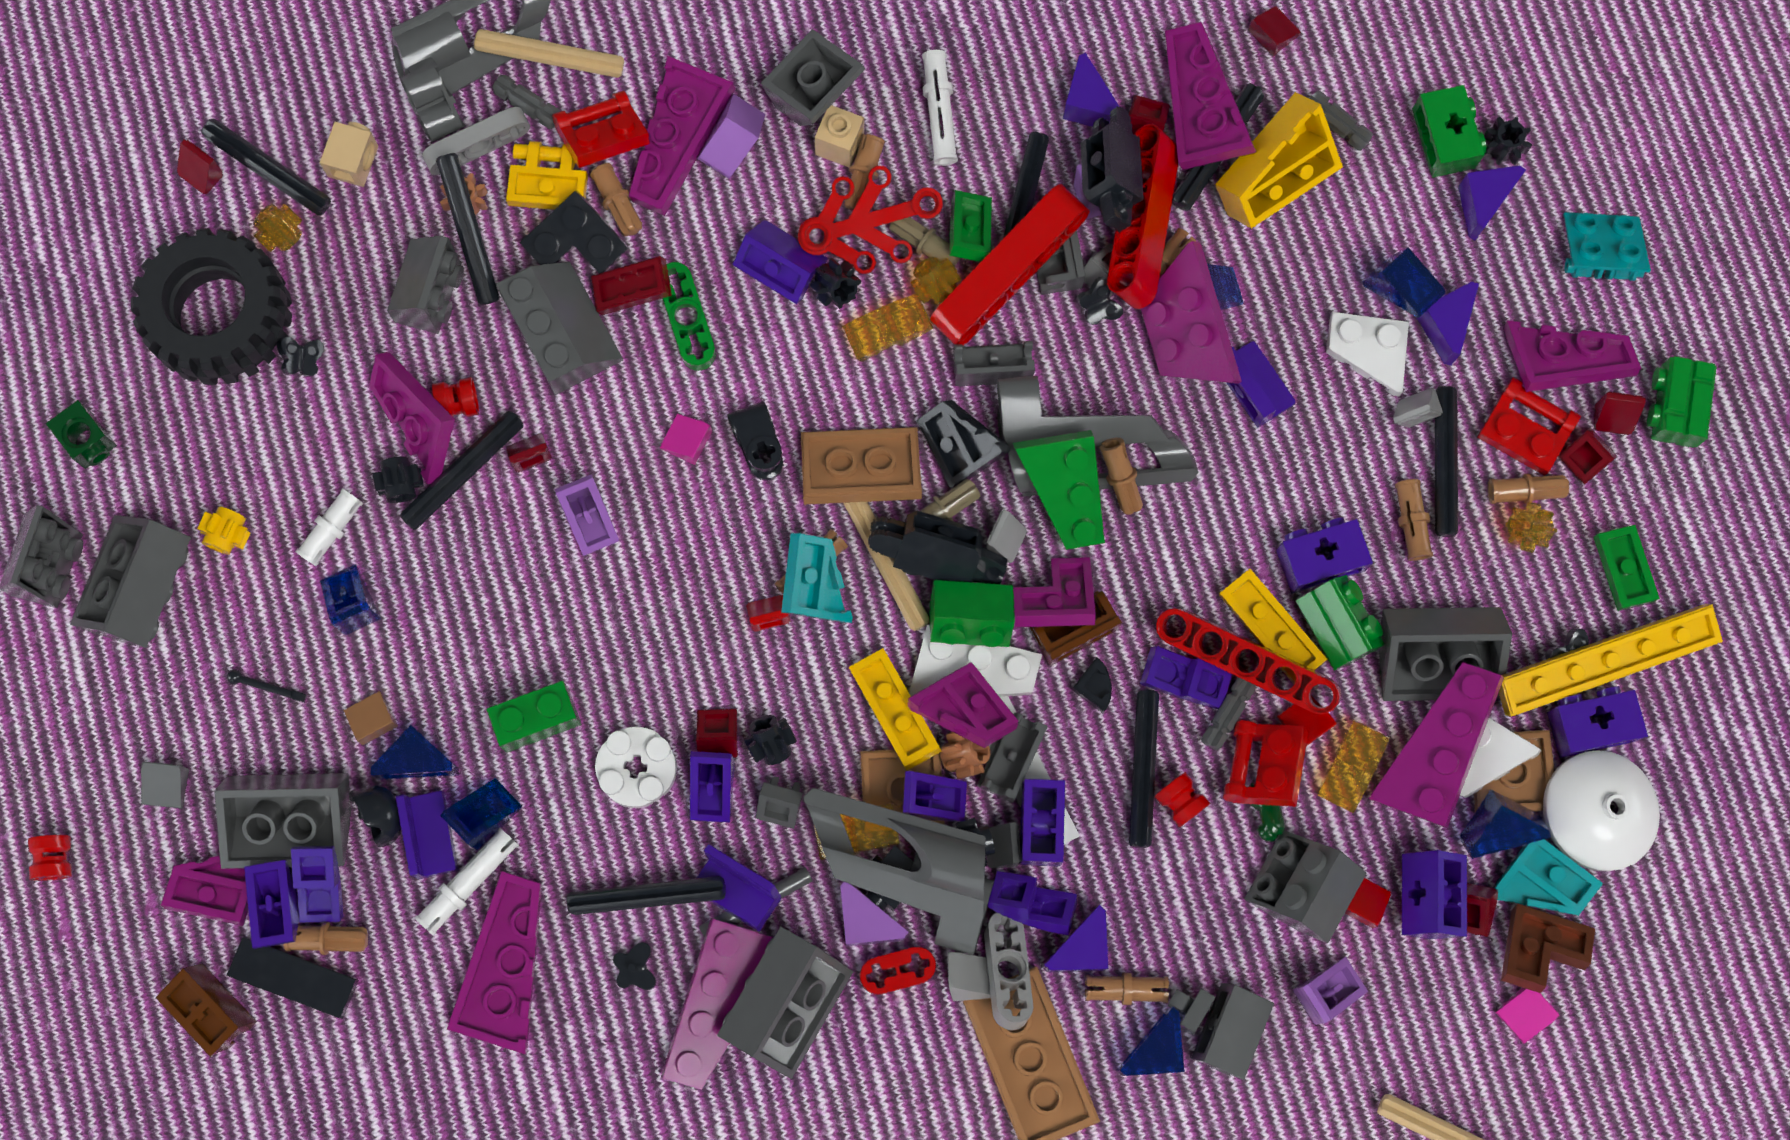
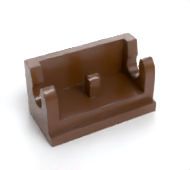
[1029,591,1122,667]
[155,963,257,1057]

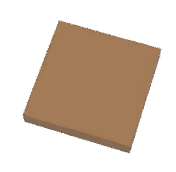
[1473,730,1554,815]
[860,750,945,833]

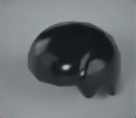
[349,785,401,848]

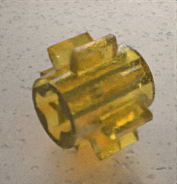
[253,204,302,252]
[911,257,961,305]
[1504,502,1557,553]

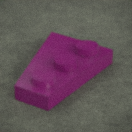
[1503,320,1641,392]
[369,352,455,484]

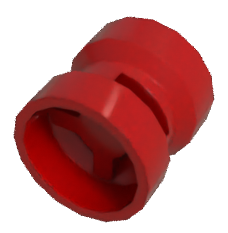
[432,377,479,417]
[1154,772,1211,828]
[28,835,72,881]

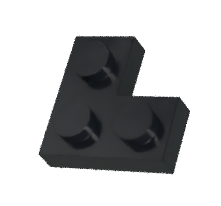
[520,191,629,274]

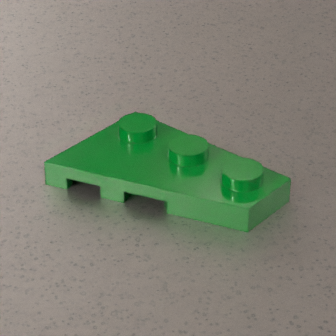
[1013,430,1105,550]

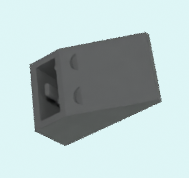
[0,505,83,608]

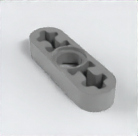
[422,107,530,175]
[984,913,1033,1030]

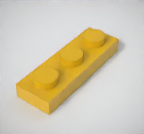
[1219,569,1328,685]
[849,648,942,771]

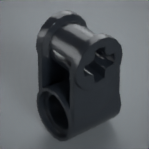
[727,401,784,481]

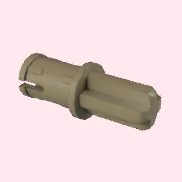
[890,217,960,272]
[905,479,980,521]

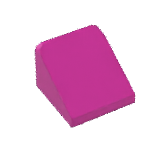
[660,414,712,465]
[1495,988,1560,1044]

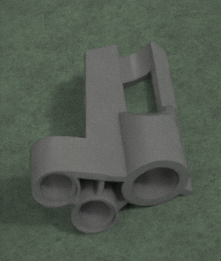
[391,0,551,143]
[997,375,1199,496]
[803,788,994,955]

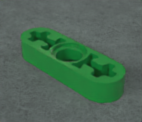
[662,262,716,371]

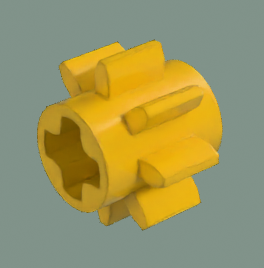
[197,507,251,555]

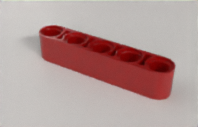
[1107,124,1178,309]
[930,184,1090,346]
[1156,608,1341,715]

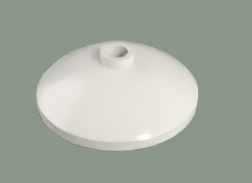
[1543,751,1660,871]

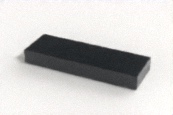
[226,937,359,1019]

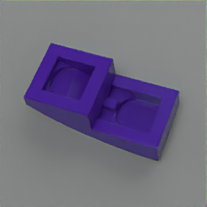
[1140,646,1232,710]
[291,846,344,923]
[988,871,1077,936]

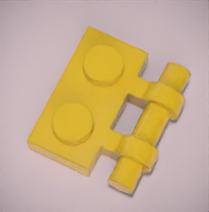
[506,141,588,210]

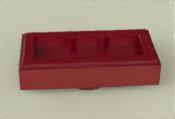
[591,256,672,315]

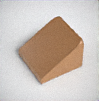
[344,691,398,745]

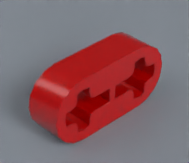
[860,947,936,995]

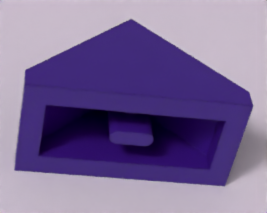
[1063,52,1119,127]
[1458,165,1526,241]
[1416,282,1479,366]
[690,751,735,823]
[902,771,967,822]
[244,860,299,949]
[1042,905,1109,972]

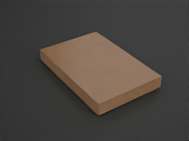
[801,427,922,505]

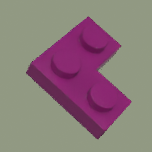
[1013,557,1096,627]

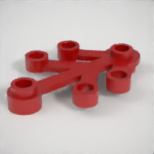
[798,166,943,274]

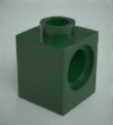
[45,400,117,469]

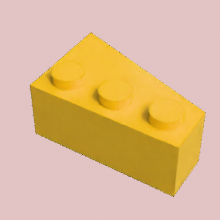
[1215,92,1343,229]

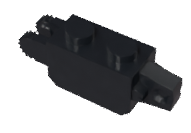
[1080,106,1144,232]
[868,510,1007,584]

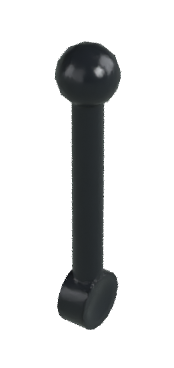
[226,669,307,703]

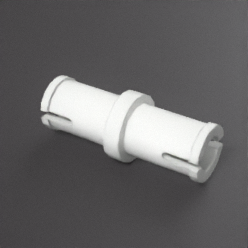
[295,488,363,566]

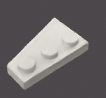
[909,625,1042,697]

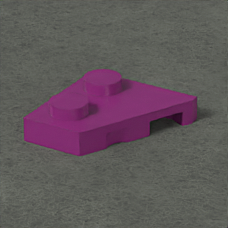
[907,662,1019,748]
[161,855,248,926]

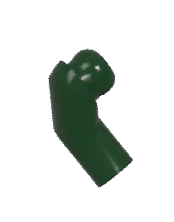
[1248,782,1286,842]

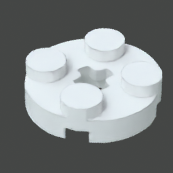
[595,727,677,808]

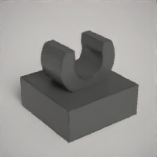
[755,776,803,829]
[1168,989,1215,1036]

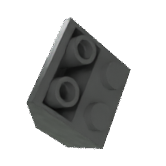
[387,235,464,334]
[1244,830,1367,943]

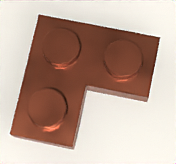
[1501,903,1595,993]

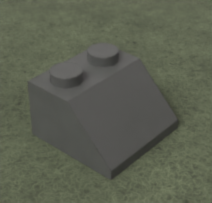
[761,29,865,126]

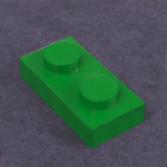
[949,190,992,262]
[1593,525,1660,611]

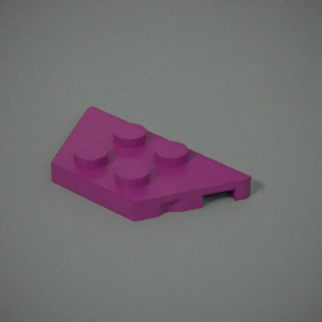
[1141,241,1242,384]

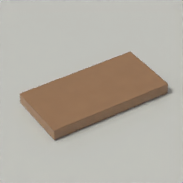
[963,967,1100,1140]

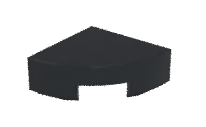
[1072,657,1112,714]

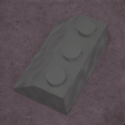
[496,262,623,395]
[70,515,191,648]
[1379,607,1512,701]
[214,773,351,869]
[717,926,854,1079]

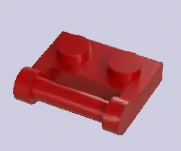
[552,90,650,168]
[1477,377,1581,476]
[1223,720,1308,807]

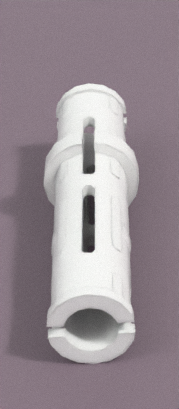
[922,50,958,166]
[414,828,519,936]

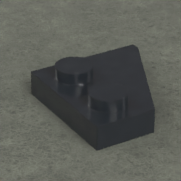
[916,400,1011,488]

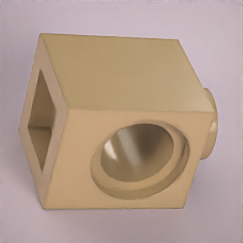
[814,105,864,167]
[319,122,379,187]

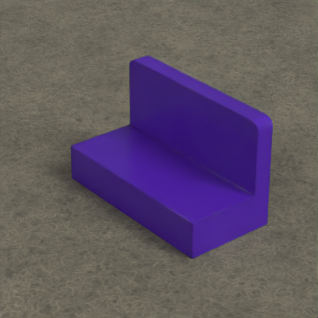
[732,220,828,304]
[1227,341,1296,428]
[396,790,459,879]
[697,844,782,932]

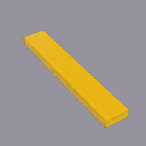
[1498,604,1723,717]

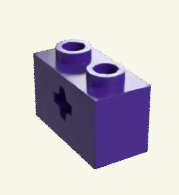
[1276,517,1373,594]
[1547,686,1648,758]
[1019,779,1065,867]
[1402,850,1467,939]

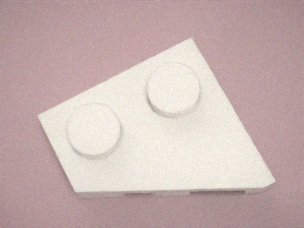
[1326,312,1409,397]
[1460,718,1541,798]

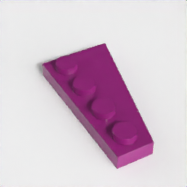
[1165,22,1256,170]
[629,56,736,216]
[1368,662,1504,828]
[447,871,542,1055]
[661,918,773,1090]

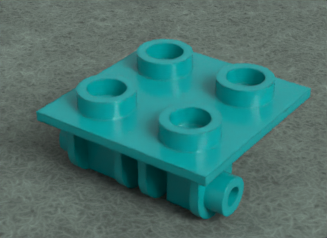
[1563,212,1651,281]

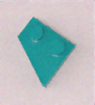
[781,533,853,623]
[1492,833,1603,916]

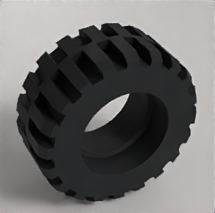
[131,228,292,385]

